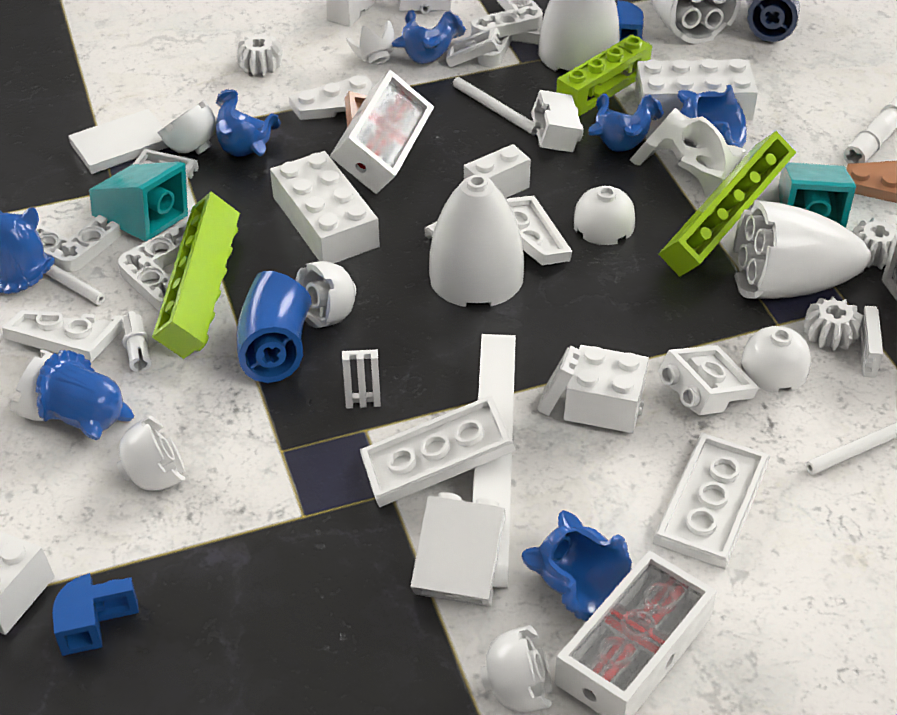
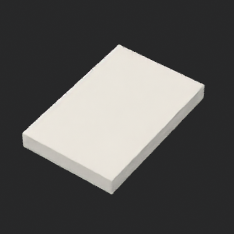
[68,109,169,174]

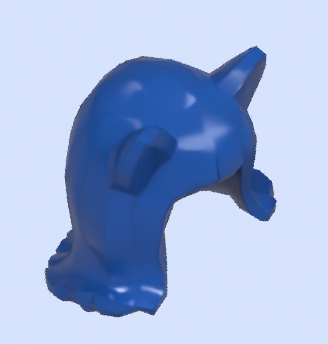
[392,10,466,64]
[677,85,747,148]
[216,89,281,157]
[588,94,664,152]
[0,207,55,294]
[36,350,134,440]
[521,510,632,621]

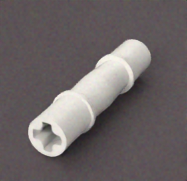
[843,96,897,164]

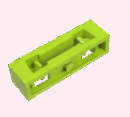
[556,34,652,117]

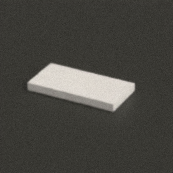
[360,395,516,507]
[653,432,770,569]

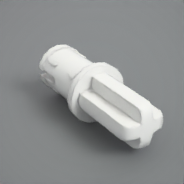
[121,311,152,372]

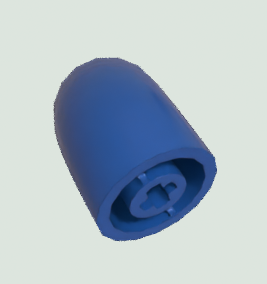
[237,271,312,383]

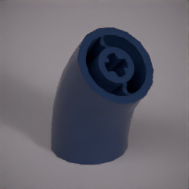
[746,0,800,42]

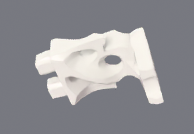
[630,108,747,198]

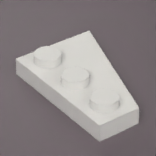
[289,74,374,120]
[506,195,572,265]
[2,310,123,362]

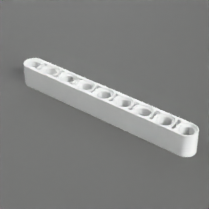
[473,334,516,588]

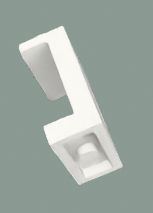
[410,492,506,607]

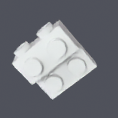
[658,345,759,415]

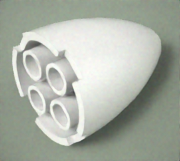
[538,0,620,71]
[651,0,741,44]
[429,175,524,307]
[733,200,871,299]

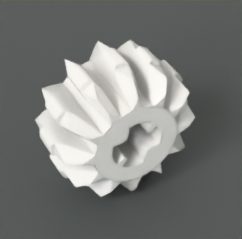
[236,33,283,76]
[852,218,897,269]
[804,296,863,352]

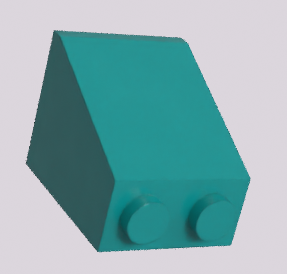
[89,161,188,242]
[778,162,856,228]

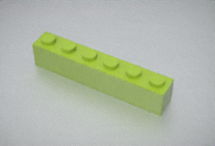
[658,131,797,277]
[152,192,240,359]

